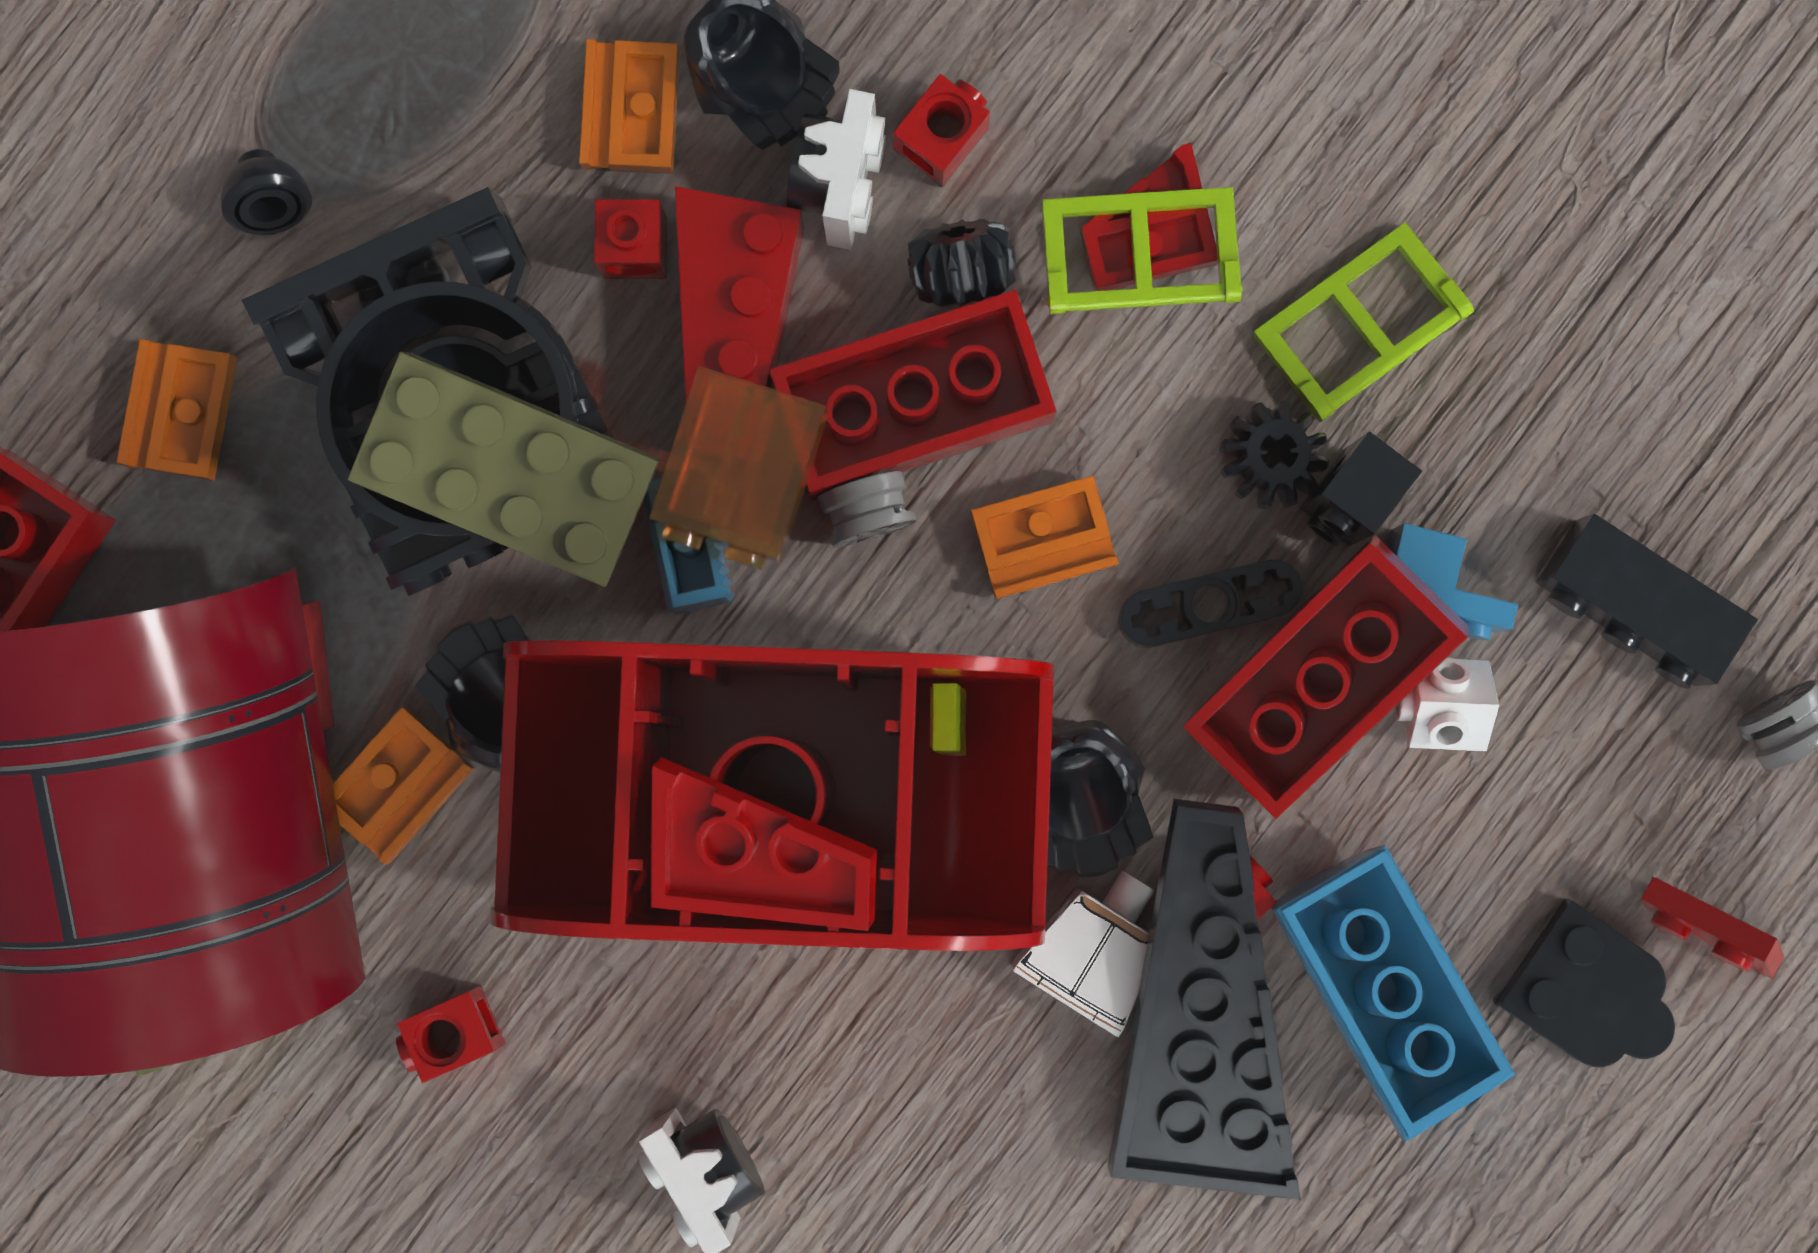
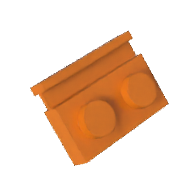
[579,39,680,174]
[116,339,237,481]
[970,475,1119,600]
[333,707,475,865]

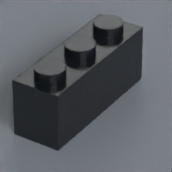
[1535,513,1758,689]

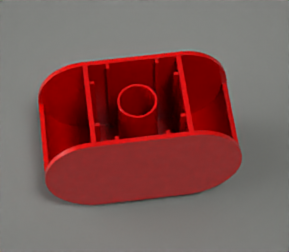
[490,640,1054,951]

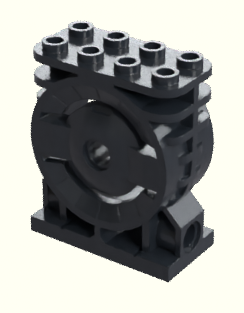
[242,187,614,596]

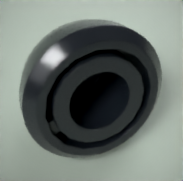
[221,149,312,235]

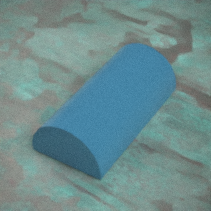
[1271,845,1516,1141]

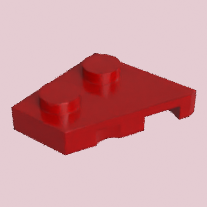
[1080,143,1218,291]
[1641,876,1784,979]

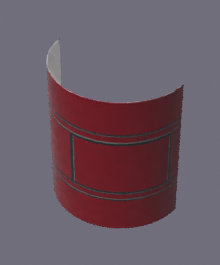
[0,567,366,1077]

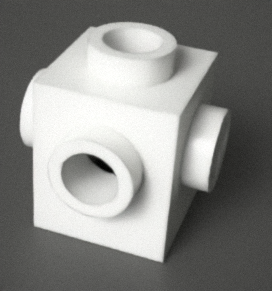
[1394,658,1499,751]

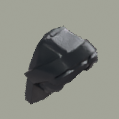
[684,0,840,150]
[415,615,529,772]
[1047,720,1153,877]

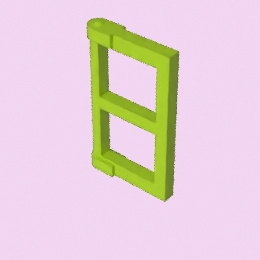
[1042,187,1243,314]
[1253,222,1474,422]

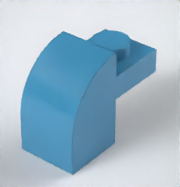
[1387,523,1518,641]

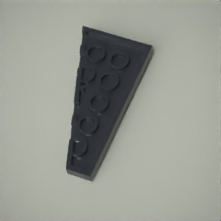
[1108,798,1301,1200]

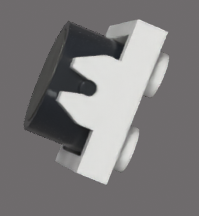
[786,89,886,250]
[638,1107,765,1253]

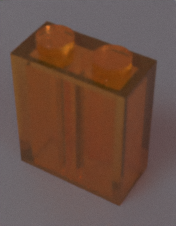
[649,366,829,570]

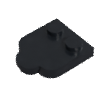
[1494,898,1675,1067]

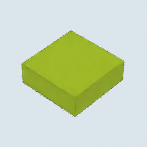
[930,683,966,756]

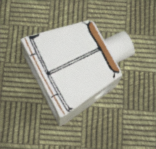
[1010,871,1155,1038]

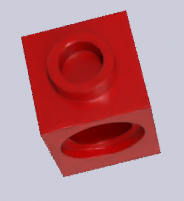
[893,74,990,187]
[594,199,667,279]
[396,985,506,1083]

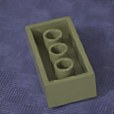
[348,352,660,587]

